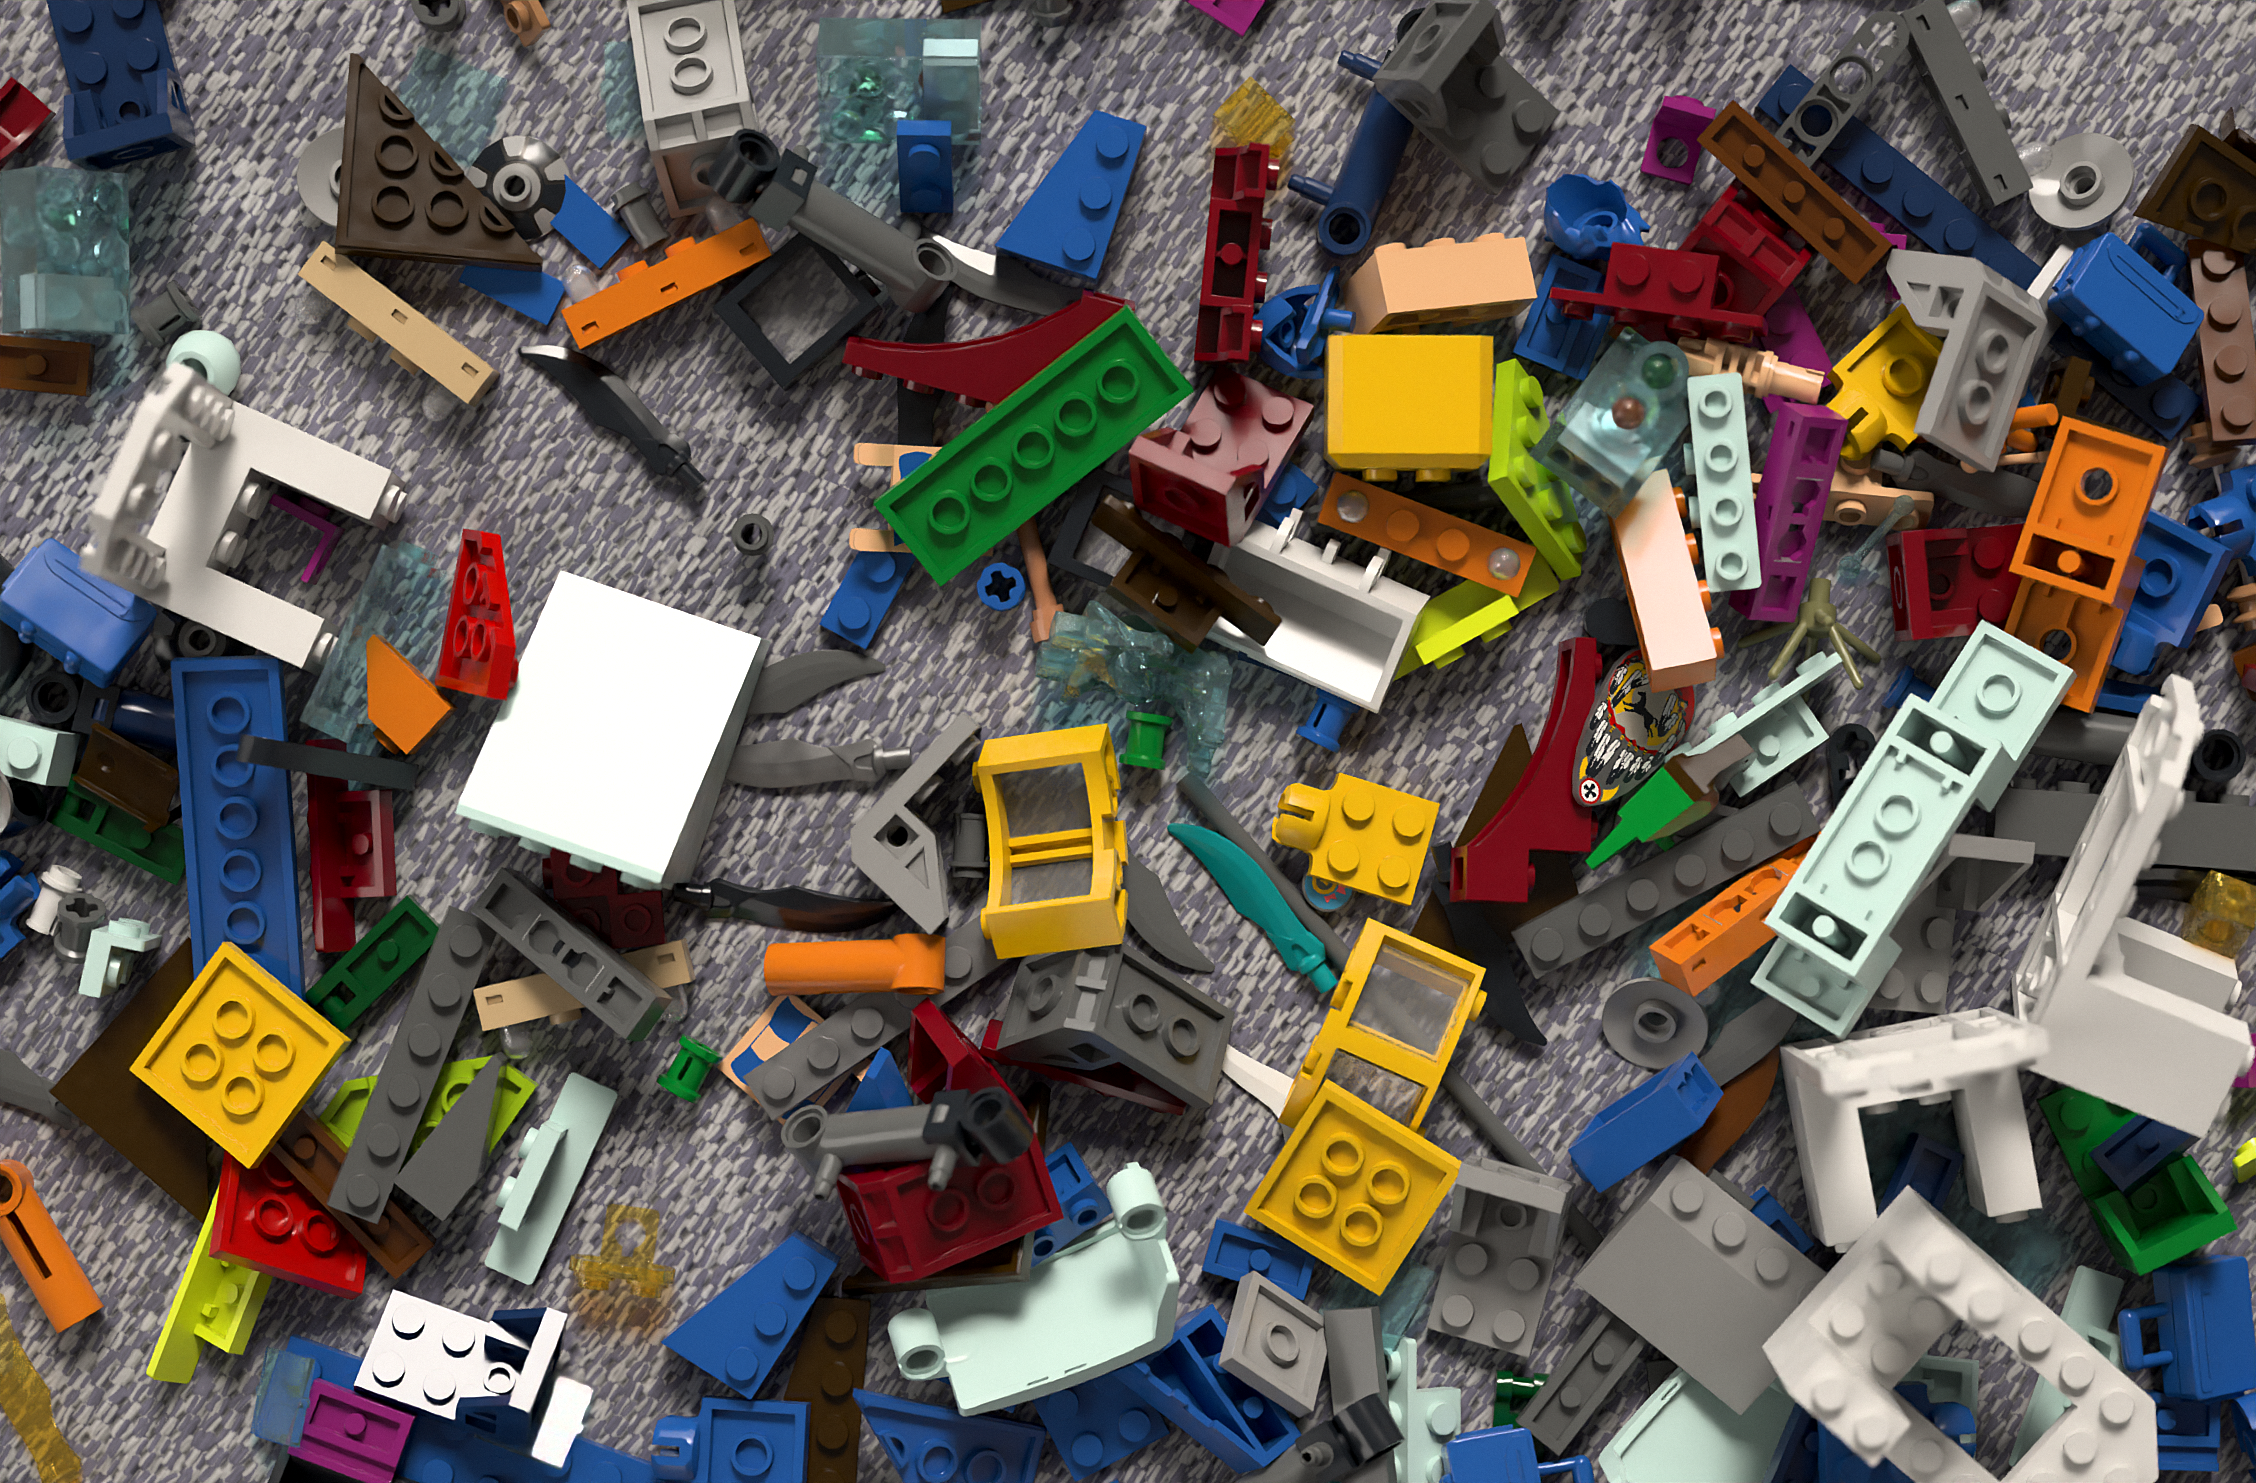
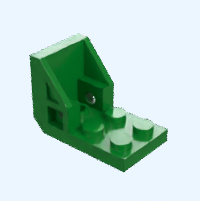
[2035,1084,2238,1276]

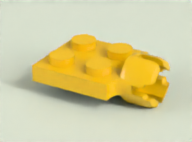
[1826,303,1944,461]
[1272,772,1440,907]

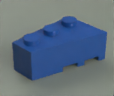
[995,109,1147,285]
[661,1229,841,1400]
[1109,1304,1302,1474]

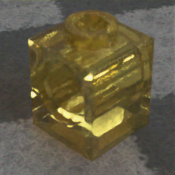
[1212,76,1296,159]
[2180,870,2256,959]

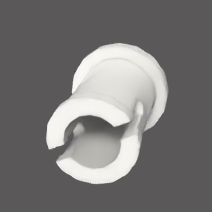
[25,865,83,936]

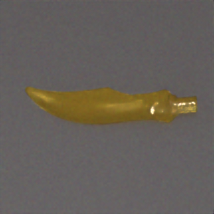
[0,1293,82,1483]

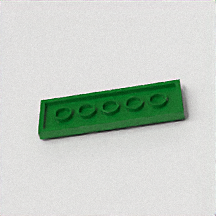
[873,304,1194,587]

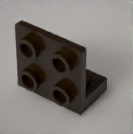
[2037,356,2157,444]

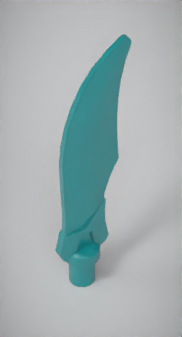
[1167,823,1338,994]

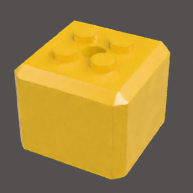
[1323,335,1493,482]

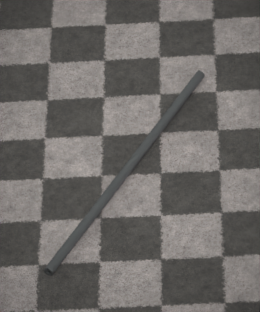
[1176,770,1604,1256]

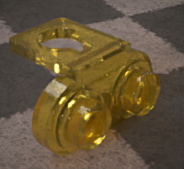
[569,1203,676,1298]

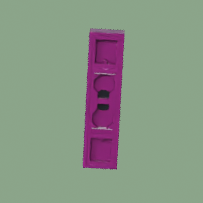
[1728,402,1849,623]

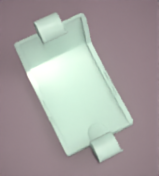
[888,1162,1180,1416]
[1598,1367,1796,1483]

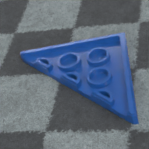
[852,1388,1047,1483]

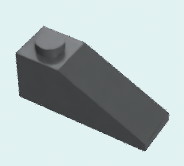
[393,1052,509,1222]

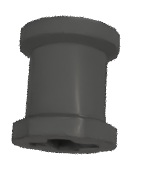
[411,0,466,33]
[129,280,202,349]
[53,893,106,964]

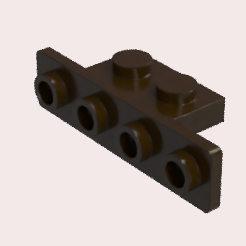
[1091,494,1283,655]

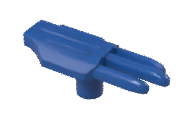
[1296,266,1356,365]

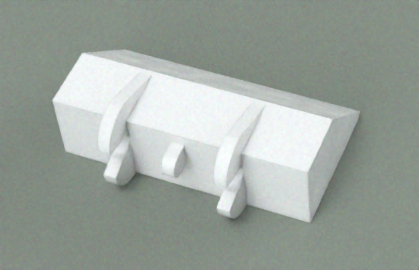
[1205,508,1430,713]

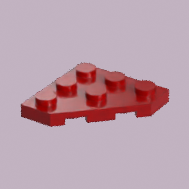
[434,528,519,701]
[209,1150,368,1300]

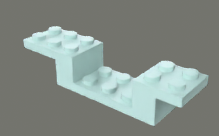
[1750,620,2077,1041]

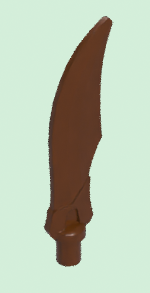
[1660,1043,1780,1175]

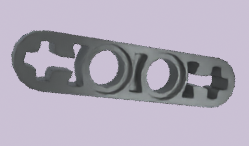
[1773,11,1910,168]

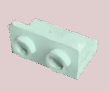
[78,918,162,998]

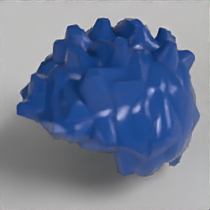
[1543,174,1651,263]

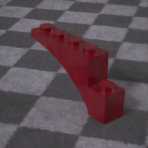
[842,287,1135,408]
[1449,637,1602,905]

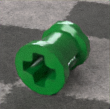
[1119,710,1173,770]
[656,1034,724,1104]

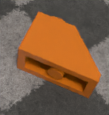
[366,634,458,755]

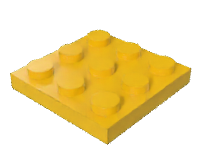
[129,942,352,1169]
[1243,1078,1462,1296]

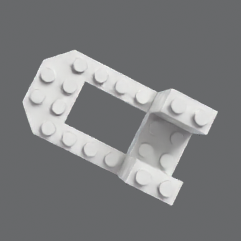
[79,362,408,676]
[2011,674,2255,1139]
[1779,1007,2051,1253]
[1762,1185,2159,1483]

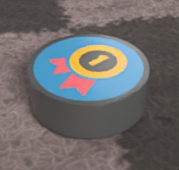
[1302,867,1355,912]

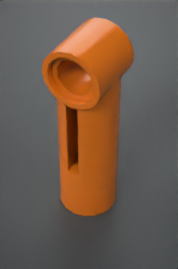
[764,933,946,996]
[0,1159,104,1334]

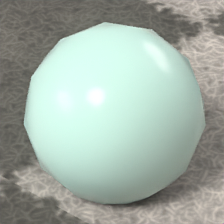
[166,330,241,396]

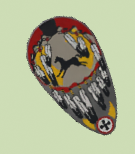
[1572,647,1696,807]

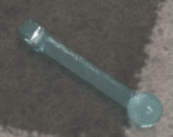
[1839,495,1915,579]

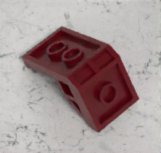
[1607,176,1816,400]
[1128,365,1315,548]
[1885,523,2025,642]
[906,996,1027,1116]
[836,1116,1064,1284]

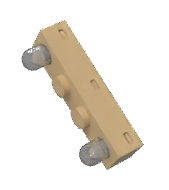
[294,240,501,422]
[473,938,696,1060]

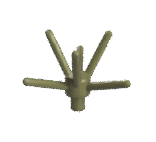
[1737,578,1881,702]

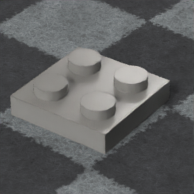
[1218,1271,1327,1418]

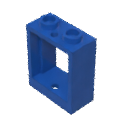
[1567,1051,1724,1194]

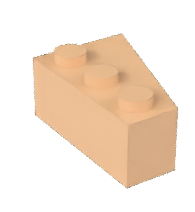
[1342,233,1538,335]

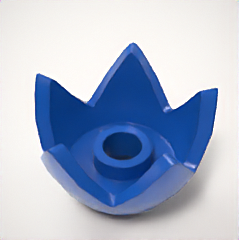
[1253,284,1335,379]

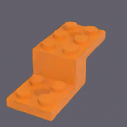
[2004,416,2170,714]

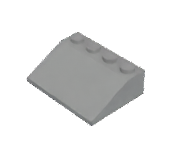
[1573,1154,1827,1415]

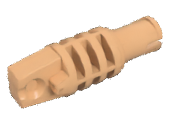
[1672,337,1825,405]

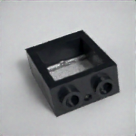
[712,232,882,392]
[1047,467,1208,589]

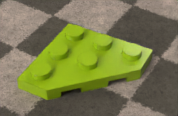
[1488,358,1587,581]
[319,1055,539,1174]

